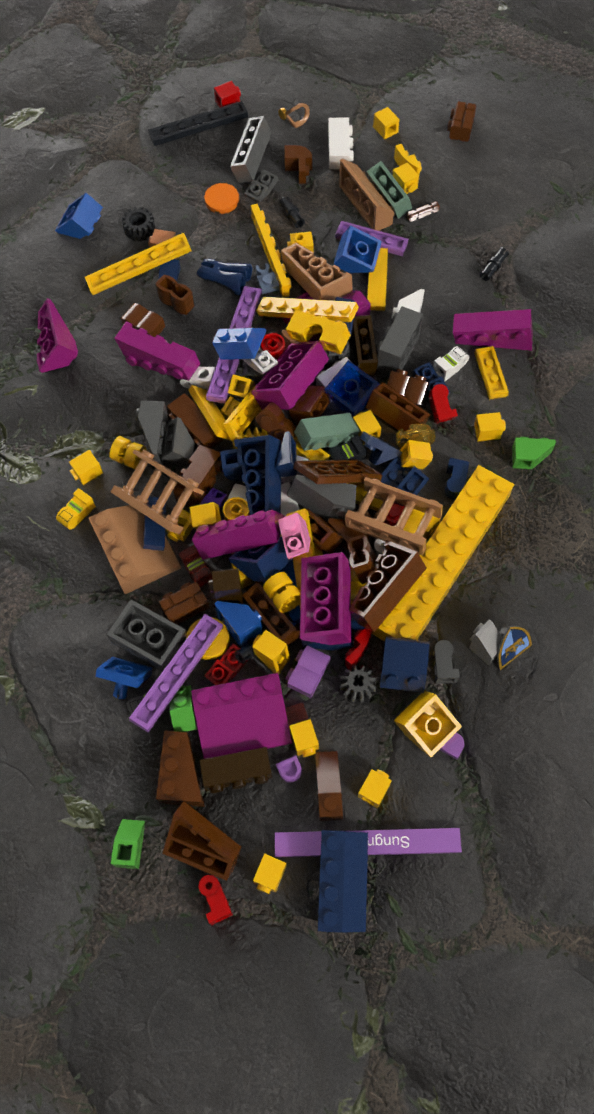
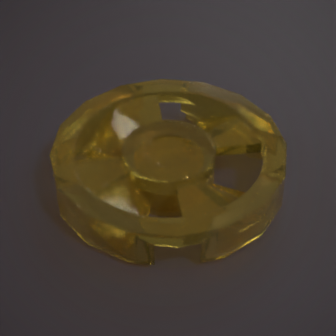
[396,424,436,448]

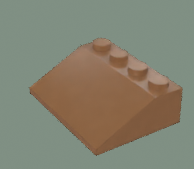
[89,505,181,594]

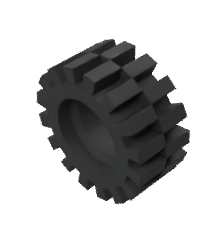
[122,207,155,241]

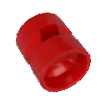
[260,333,285,361]

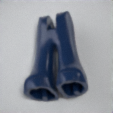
[197,258,253,295]

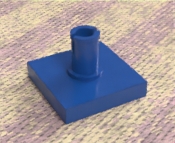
[95,657,153,699]

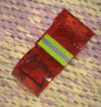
[178,545,213,588]

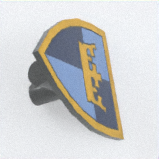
[497,626,532,670]

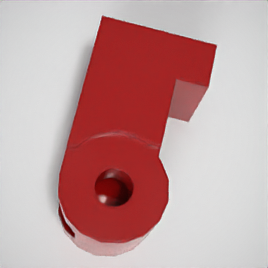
[429,384,458,424]
[199,875,233,926]

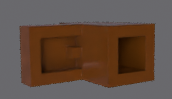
[284,145,312,184]

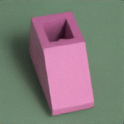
[278,513,311,559]

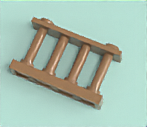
[111,449,205,534]
[345,477,443,556]

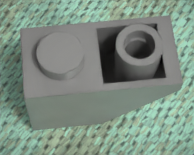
[469,619,502,665]

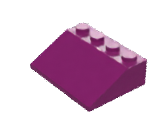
[191,673,292,759]

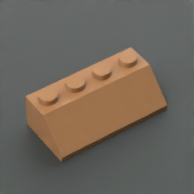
[339,159,394,231]

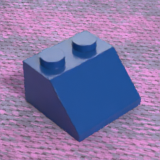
[55,193,103,239]
[333,225,382,273]
[212,328,266,360]
[214,601,263,648]

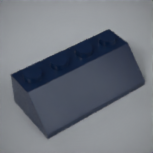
[318,830,368,933]

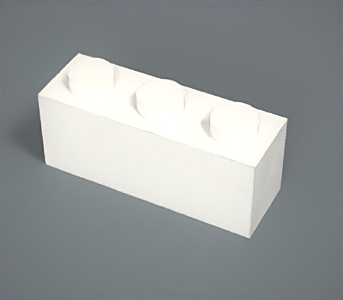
[328,118,353,169]

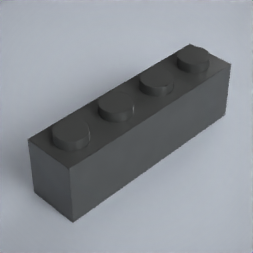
[230,116,272,183]

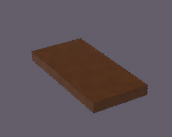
[293,459,382,484]

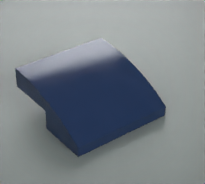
[381,457,429,506]

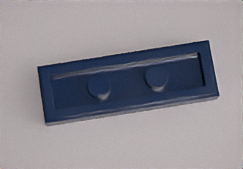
[143,496,166,551]

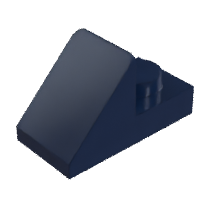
[360,431,402,465]

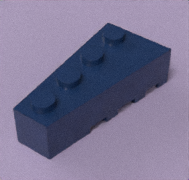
[234,435,281,515]

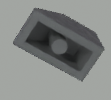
[162,417,195,467]

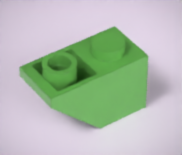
[512,437,556,469]
[169,685,197,732]
[111,819,145,869]

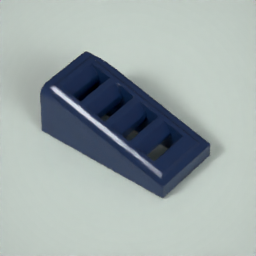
[276,431,298,478]

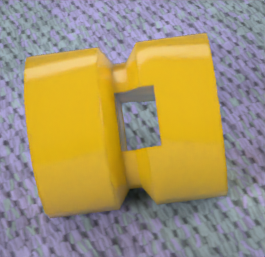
[109,436,147,469]
[223,497,250,521]
[263,572,301,613]

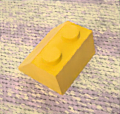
[393,690,462,758]

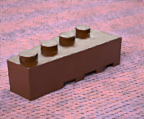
[349,540,427,632]

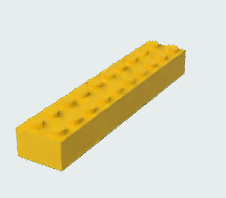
[372,465,514,641]

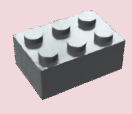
[377,306,423,376]
[107,600,187,672]

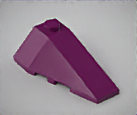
[37,298,78,373]

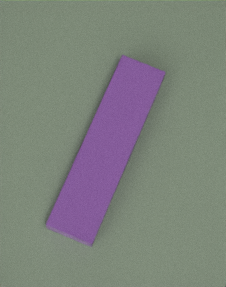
[335,221,408,256]

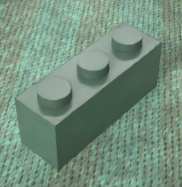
[366,161,413,219]
[294,413,360,451]

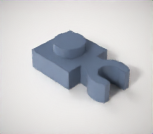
[256,263,280,295]

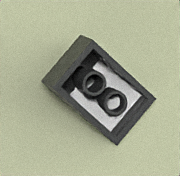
[136,401,170,466]
[287,475,356,521]

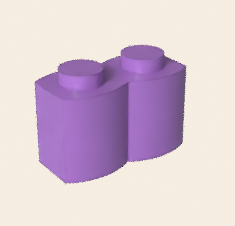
[286,646,330,698]

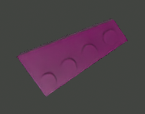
[453,309,533,351]
[114,321,200,381]

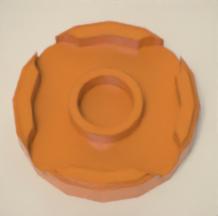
[204,183,239,214]

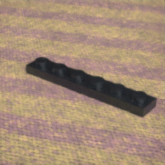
[148,101,248,146]

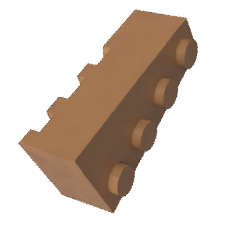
[281,243,353,301]

